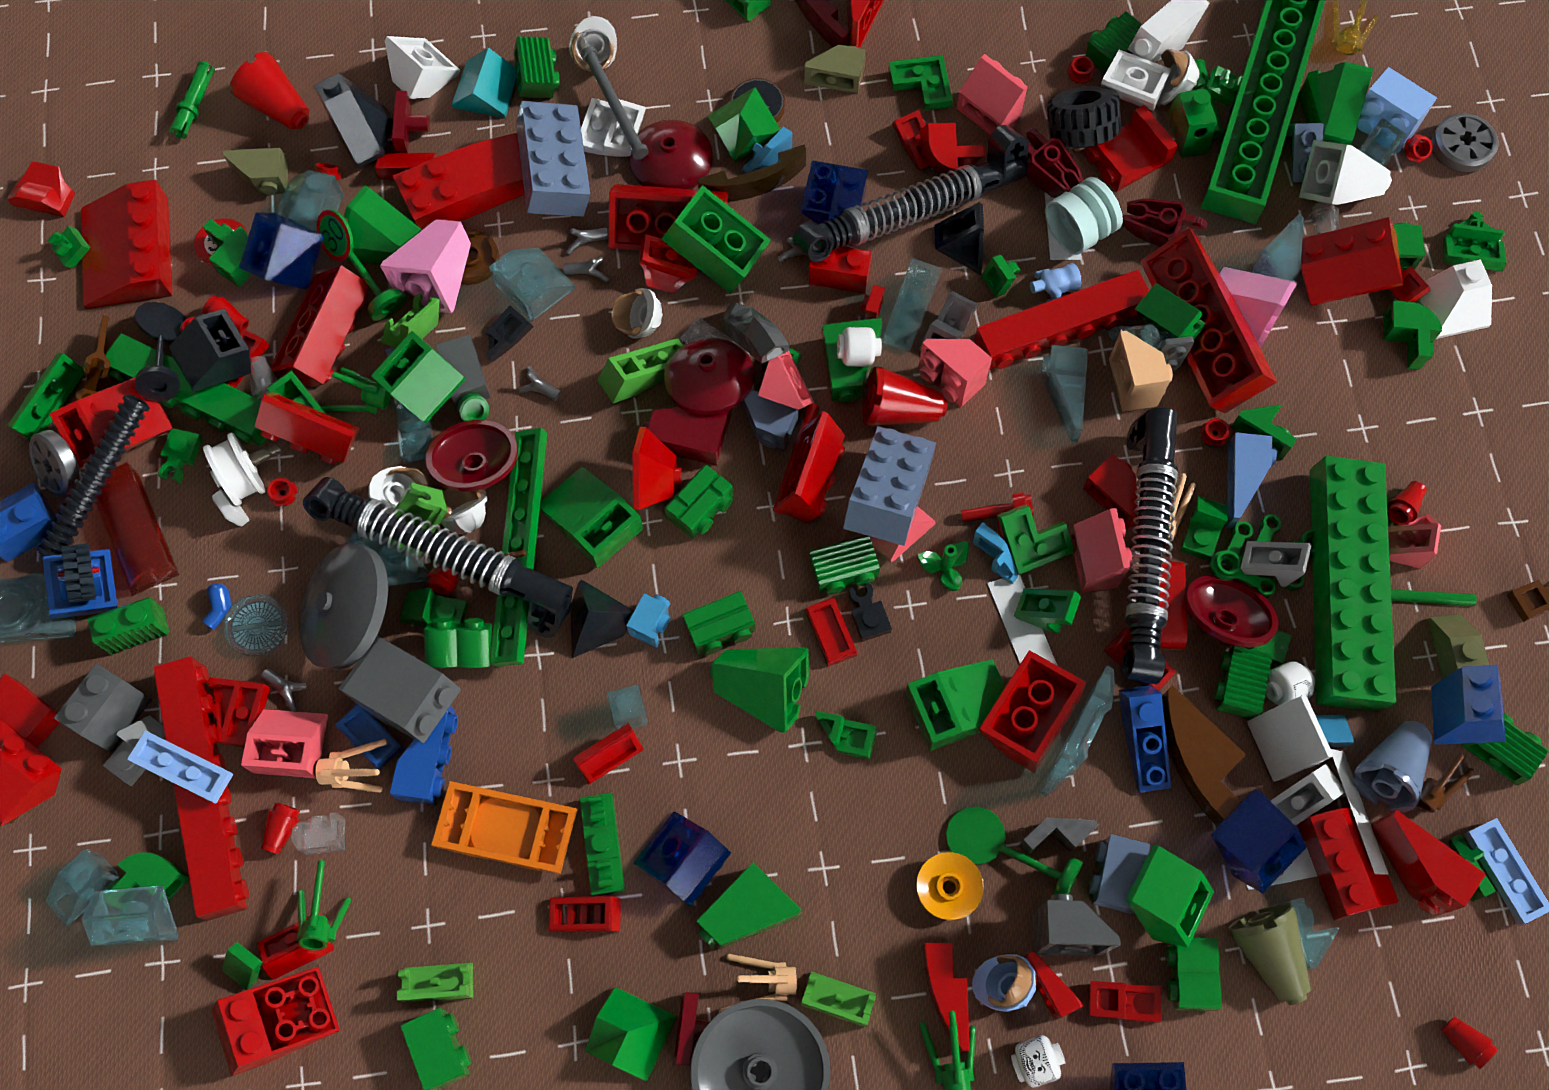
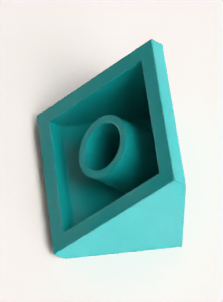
[451,48,517,118]

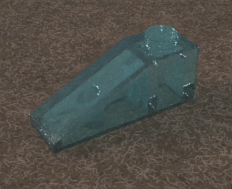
[882,258,943,352]
[1041,345,1088,443]

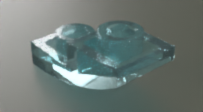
[396,404,433,463]

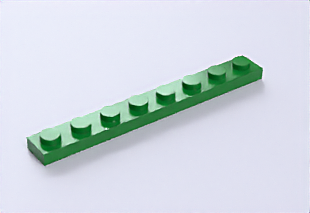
[490,428,548,667]

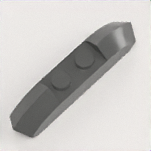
[721,302,789,363]

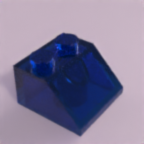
[633,811,731,906]

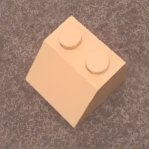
[1109,331,1173,412]

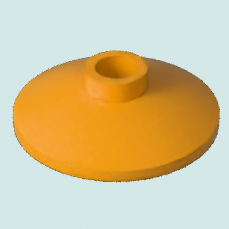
[916,852,984,920]

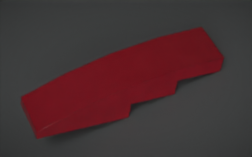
[795,0,850,47]

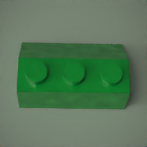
[661,185,771,294]

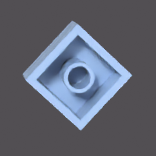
[1357,67,1437,153]

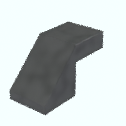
[919,291,978,351]
[1019,817,1099,855]

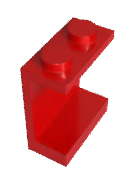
[1084,105,1178,192]

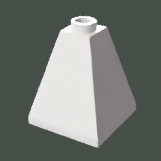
[1299,140,1391,205]

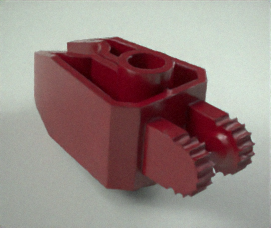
[1026,128,1083,198]
[1122,198,1207,247]

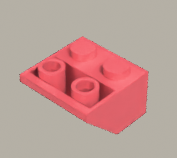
[956,54,1027,135]
[918,339,992,407]
[1069,508,1133,593]
[241,709,328,778]

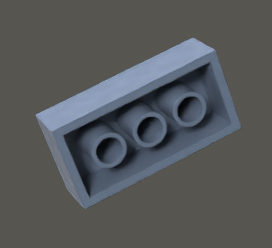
[516,101,590,217]
[843,426,936,546]

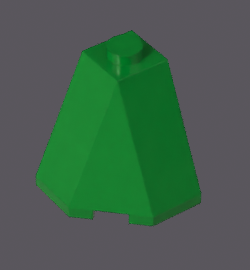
[1299,62,1374,145]
[344,185,422,265]
[710,647,809,733]

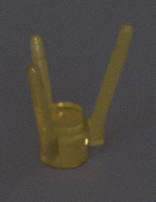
[1332,0,1379,55]

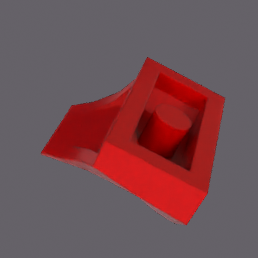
[7,161,75,217]
[640,234,698,294]

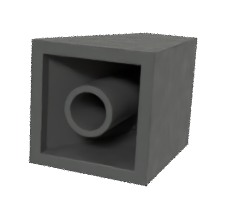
[338,636,462,744]
[54,663,152,753]

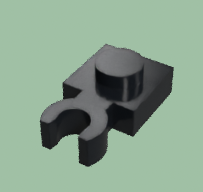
[849,583,892,642]

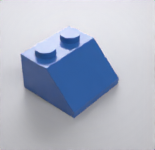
[0,482,57,562]
[1431,664,1506,745]

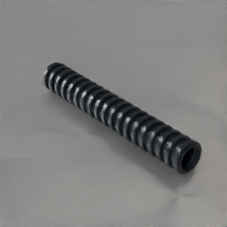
[37,394,150,556]

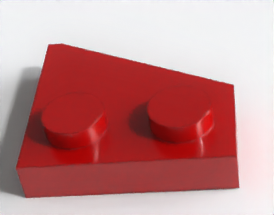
[208,677,271,748]

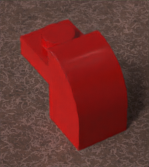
[920,123,985,174]

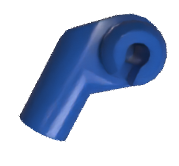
[202,583,232,630]

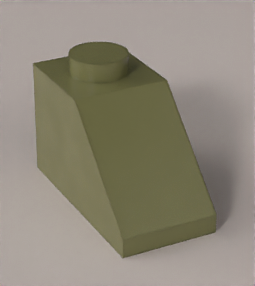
[804,45,866,94]
[223,148,289,195]
[1428,614,1489,679]

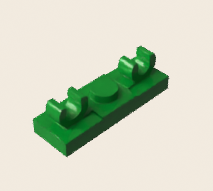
[7,352,85,441]
[580,792,626,897]

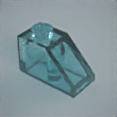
[46,849,120,926]

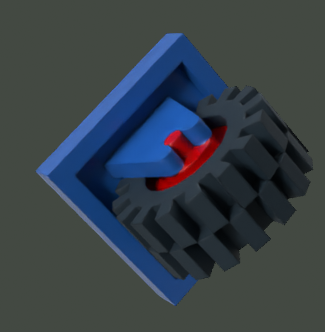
[42,543,118,619]

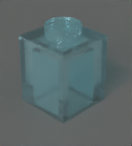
[607,684,649,730]

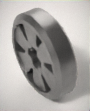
[1432,113,1499,172]
[29,430,80,497]

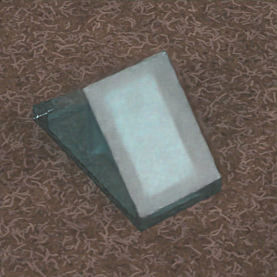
[1358,118,1407,167]

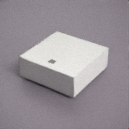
[212,489,250,527]

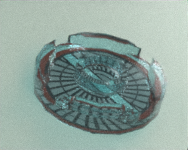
[224,594,289,656]

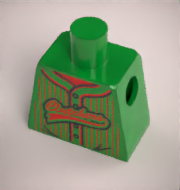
[1167,89,1217,158]

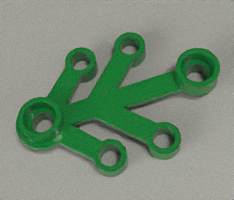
[1210,514,1316,598]

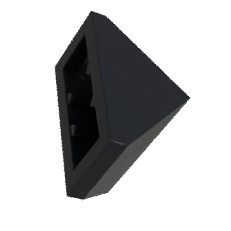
[934,202,984,275]
[570,579,634,658]

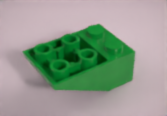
[540,467,643,569]
[905,659,1005,752]

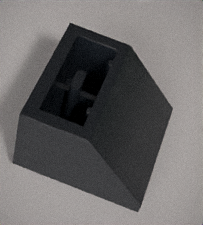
[169,308,252,392]

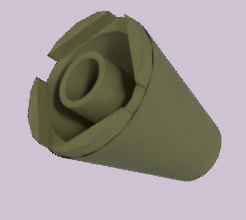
[1229,903,1311,1005]

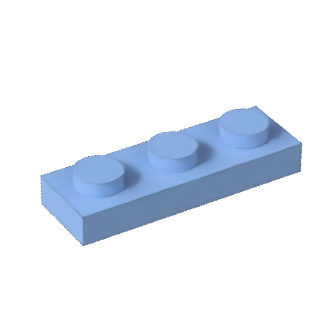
[127,730,233,804]
[1464,818,1549,926]

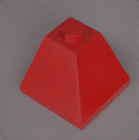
[632,427,682,510]

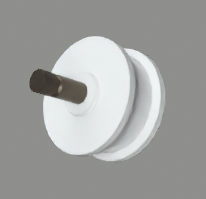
[203,432,283,506]

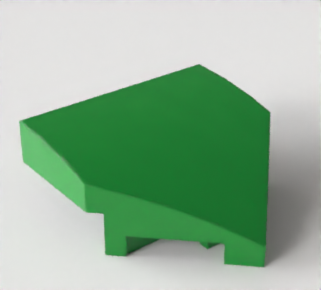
[1443,211,1507,272]

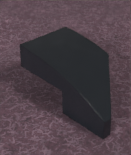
[486,305,534,362]

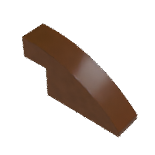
[1162,685,1246,829]

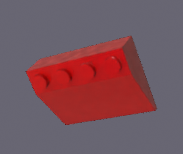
[81,179,172,309]

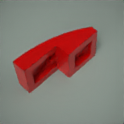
[892,110,929,171]
[1090,981,1161,1023]

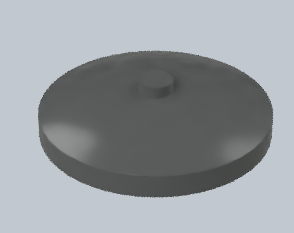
[299,543,388,670]
[690,999,830,1090]

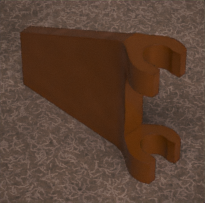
[74,315,110,401]

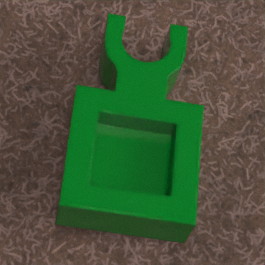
[158,429,203,484]

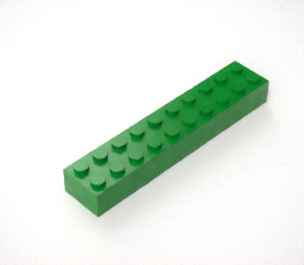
[1200,0,1325,225]

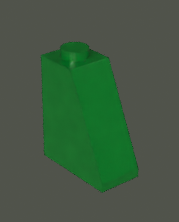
[822,318,882,403]
[696,862,802,949]

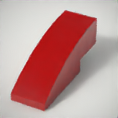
[922,943,970,1052]

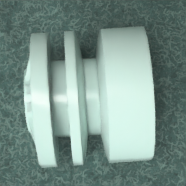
[1045,177,1123,255]

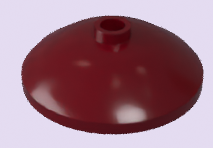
[628,120,712,189]
[664,338,754,415]
[426,420,518,492]
[1185,575,1279,647]

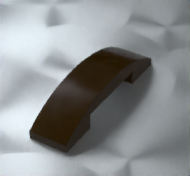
[697,145,806,201]

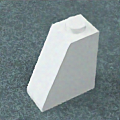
[1128,0,1210,63]

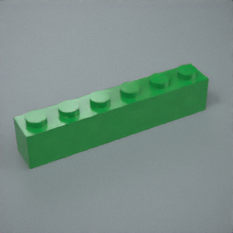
[105,333,266,447]

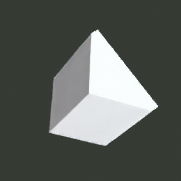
[1101,50,1171,111]

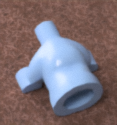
[1030,263,1081,302]

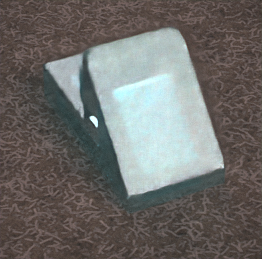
[1285,898,1339,970]

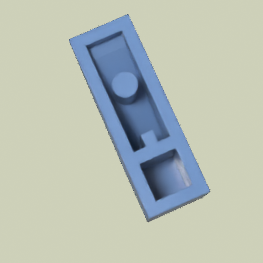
[1226,432,1277,529]

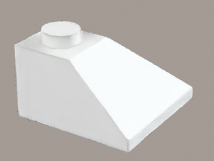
[385,36,461,99]
[1417,260,1492,339]

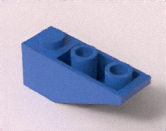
[1119,685,1172,793]
[390,705,458,805]

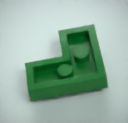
[888,55,953,111]
[997,504,1075,575]

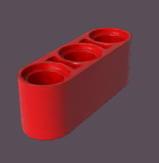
[1159,561,1187,650]

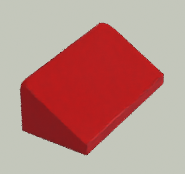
[375,152,437,180]
[257,912,334,979]

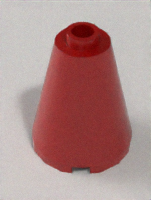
[230,52,310,130]
[862,366,948,426]

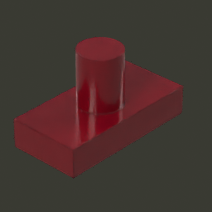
[392,91,430,153]
[673,992,709,1066]

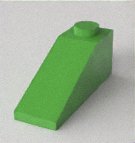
[597,338,683,403]

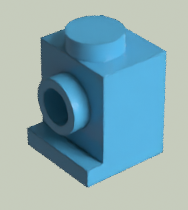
[626,593,671,648]

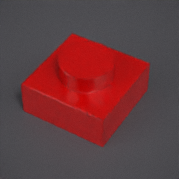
[1388,266,1431,302]
[861,285,885,320]

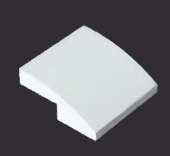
[581,98,646,157]
[1247,695,1334,782]

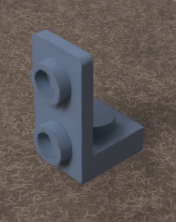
[1286,123,1323,182]

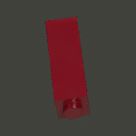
[643,406,732,466]

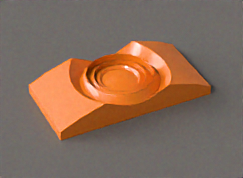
[431,781,577,874]

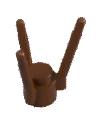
[1417,732,1475,813]

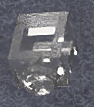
[292,812,345,855]

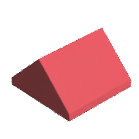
[758,351,814,410]

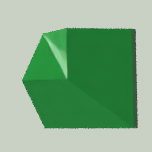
[707,87,781,163]
[585,987,677,1081]

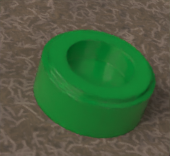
[457,393,489,421]

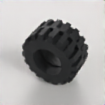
[1047,86,1121,148]

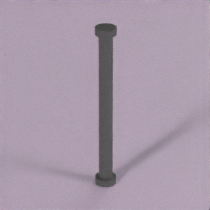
[580,46,649,160]

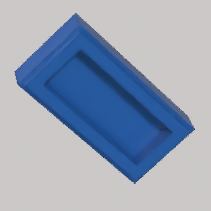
[334,704,403,771]

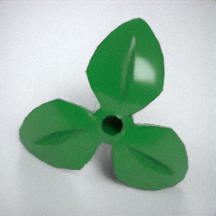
[917,541,969,591]

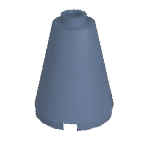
[1353,721,1432,812]

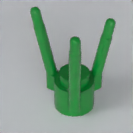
[320,367,391,414]
[296,860,351,951]
[919,1010,976,1090]

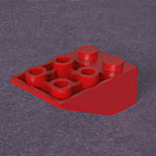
[50,378,174,469]
[211,966,340,1077]

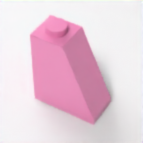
[380,220,471,313]
[1220,267,1297,348]

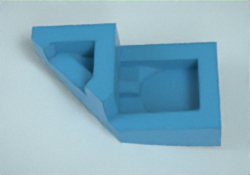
[742,126,792,173]
[972,522,1018,584]

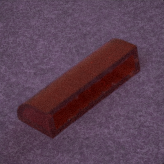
[96,462,179,596]

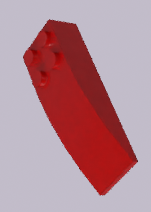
[393,133,525,230]
[1140,228,1277,414]

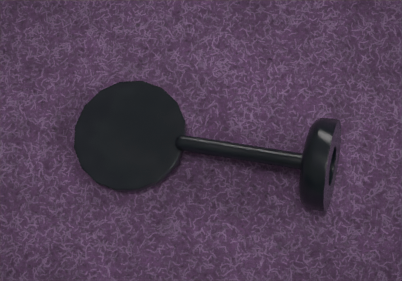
[134,302,186,402]

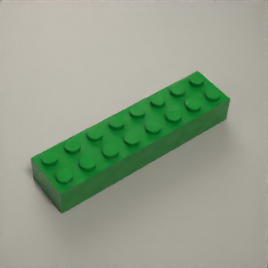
[1310,456,1396,712]

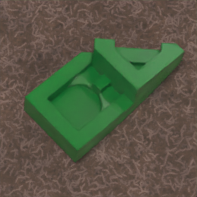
[815,711,878,760]
[1449,834,1496,902]

